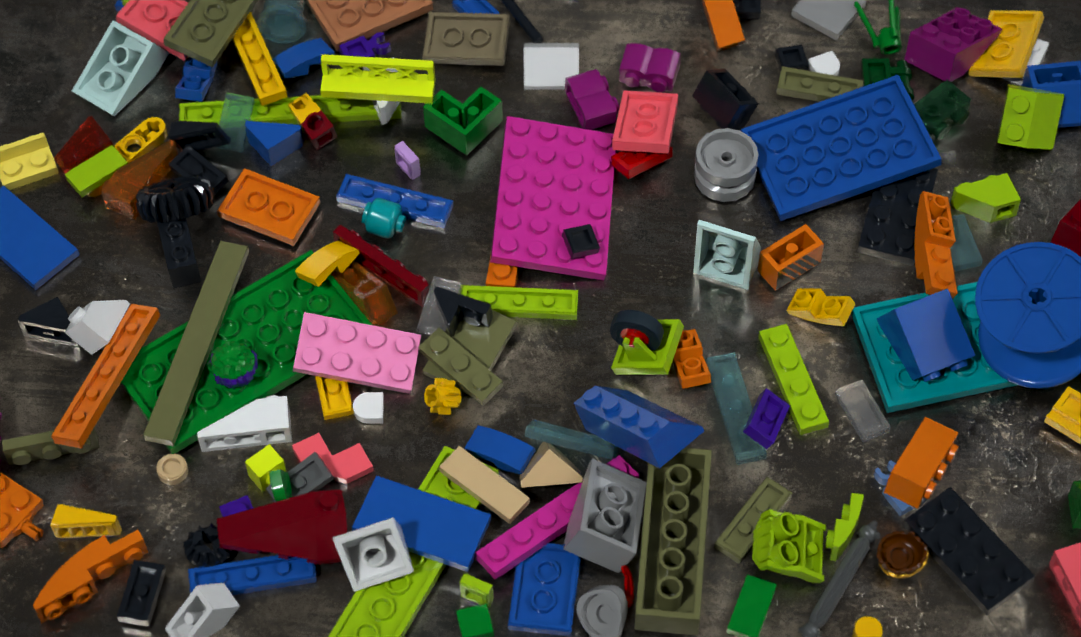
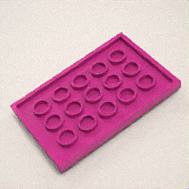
[490,116,616,281]

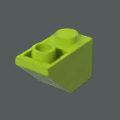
[950,173,1021,223]

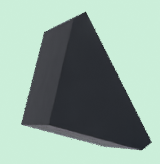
[18,297,79,347]

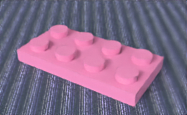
[293,312,421,394]

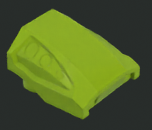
[752,509,826,584]

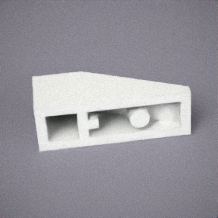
[197,395,292,452]

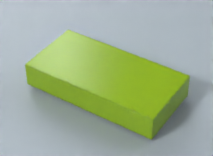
[65,145,129,197]

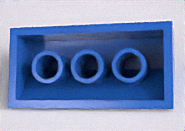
[573,385,704,468]

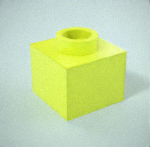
[245,444,286,492]

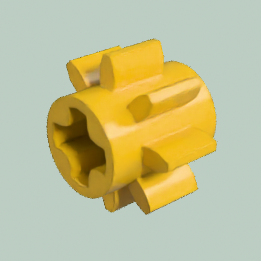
[424,378,461,415]

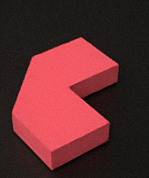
[292,433,374,484]

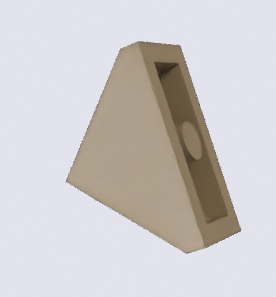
[519,438,583,488]

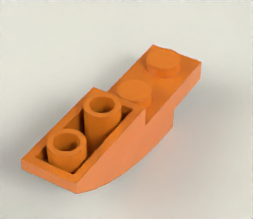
[914,191,958,299]
[33,530,149,623]

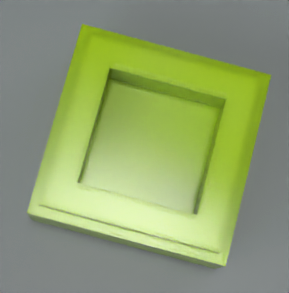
[459,573,494,608]

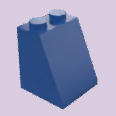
[877,289,976,382]

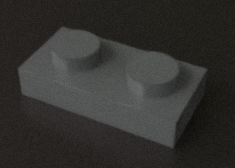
[266,452,334,502]

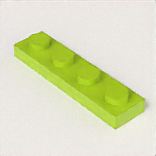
[758,324,829,435]

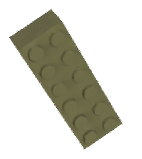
[635,448,712,636]

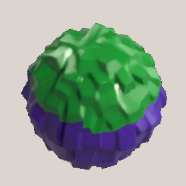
[210,341,258,389]

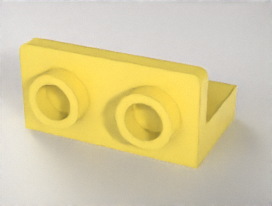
[0,133,59,190]

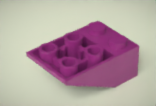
[904,7,1002,83]

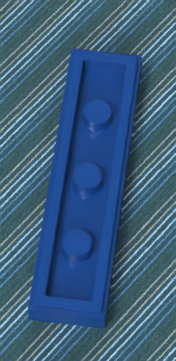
[336,174,453,229]
[188,555,317,595]

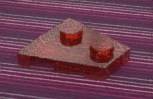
[54,116,116,174]

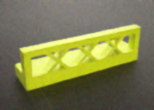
[320,54,436,104]

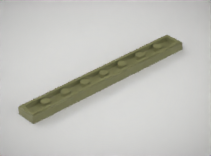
[143,241,249,447]

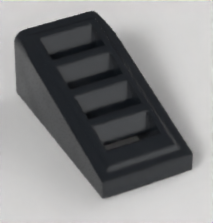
[168,121,231,152]

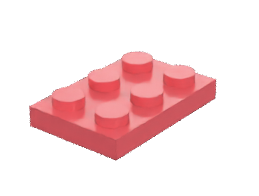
[116,0,189,61]
[612,90,678,154]

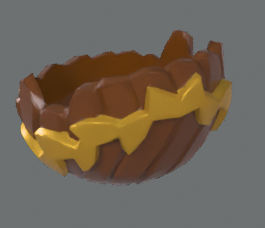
[877,531,929,579]

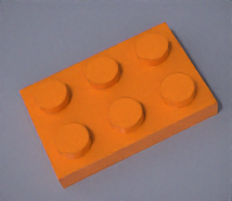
[217,168,320,246]

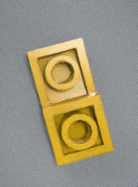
[295,241,360,287]
[786,288,856,326]

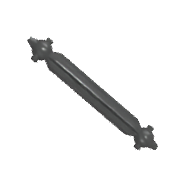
[798,520,880,637]

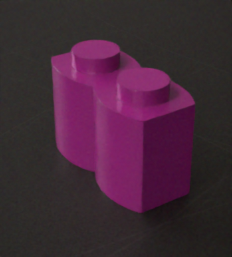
[619,43,680,92]
[565,69,619,130]

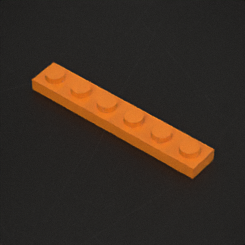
[51,304,160,449]

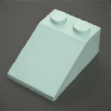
[72,20,169,116]
[693,220,761,290]

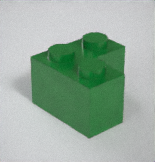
[423,87,503,155]

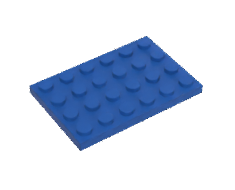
[741,75,942,221]

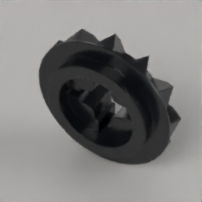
[183,523,233,567]

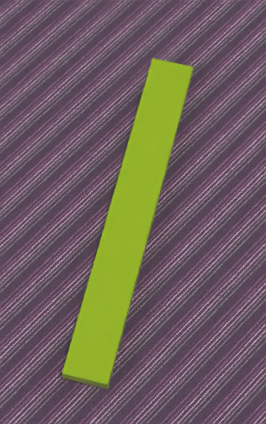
[179,95,402,129]

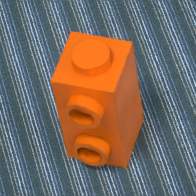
[701,0,745,52]

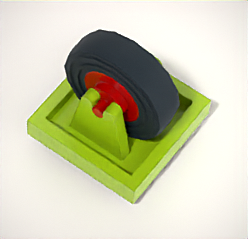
[609,310,684,375]

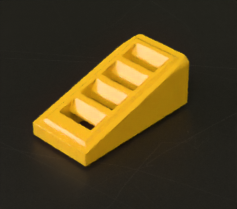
[51,504,122,538]

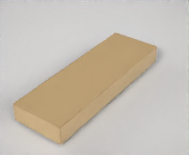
[439,446,530,524]

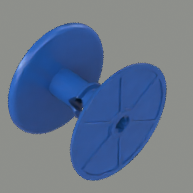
[975,242,1081,388]

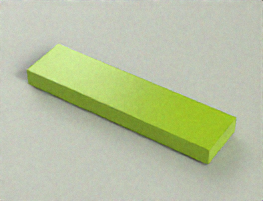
[461,285,578,320]

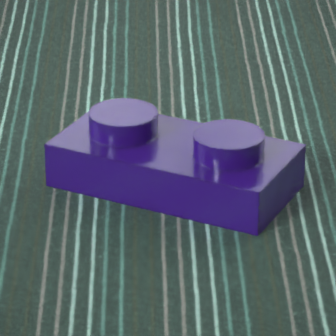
[743,388,790,449]

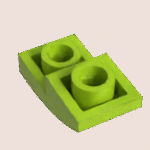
[825,493,864,561]

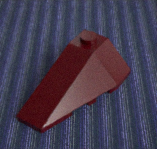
[216,489,347,564]

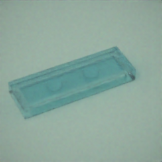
[524,419,619,460]

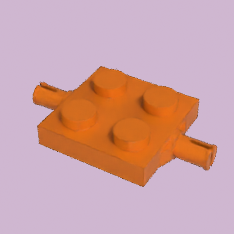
[0,472,44,549]

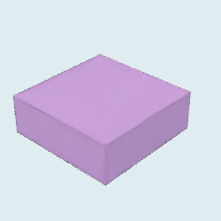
[394,141,421,180]

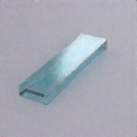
[705,352,767,465]

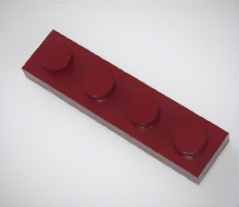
[333,224,430,307]

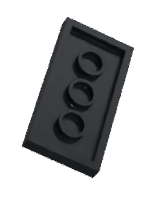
[857,168,938,266]
[903,487,1035,616]

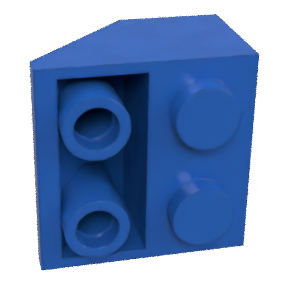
[1022,61,1081,128]

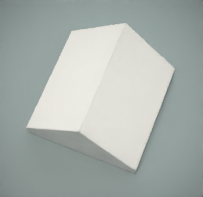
[524,43,579,90]
[333,518,414,592]

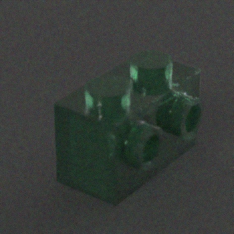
[914,79,972,142]

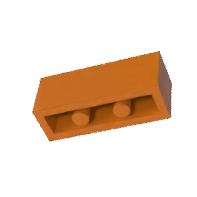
[884,417,959,509]

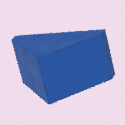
[245,121,304,166]

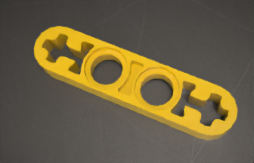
[87,117,168,197]

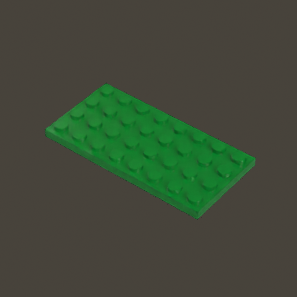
[120,250,372,454]

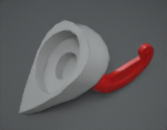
[577,565,634,637]

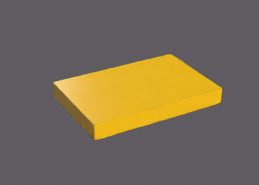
[968,10,1045,78]

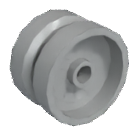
[694,128,759,202]

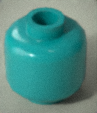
[361,198,406,239]

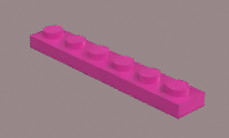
[475,455,639,580]

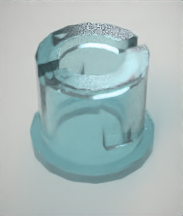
[258,0,307,43]

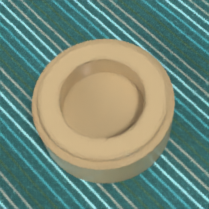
[156,454,188,485]

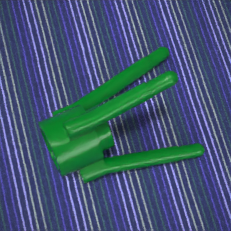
[854,0,902,55]

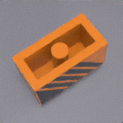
[757,224,824,291]

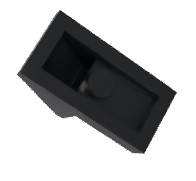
[434,286,493,337]

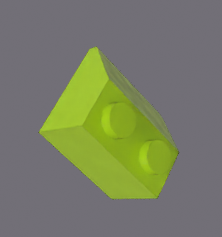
[997,84,1065,150]

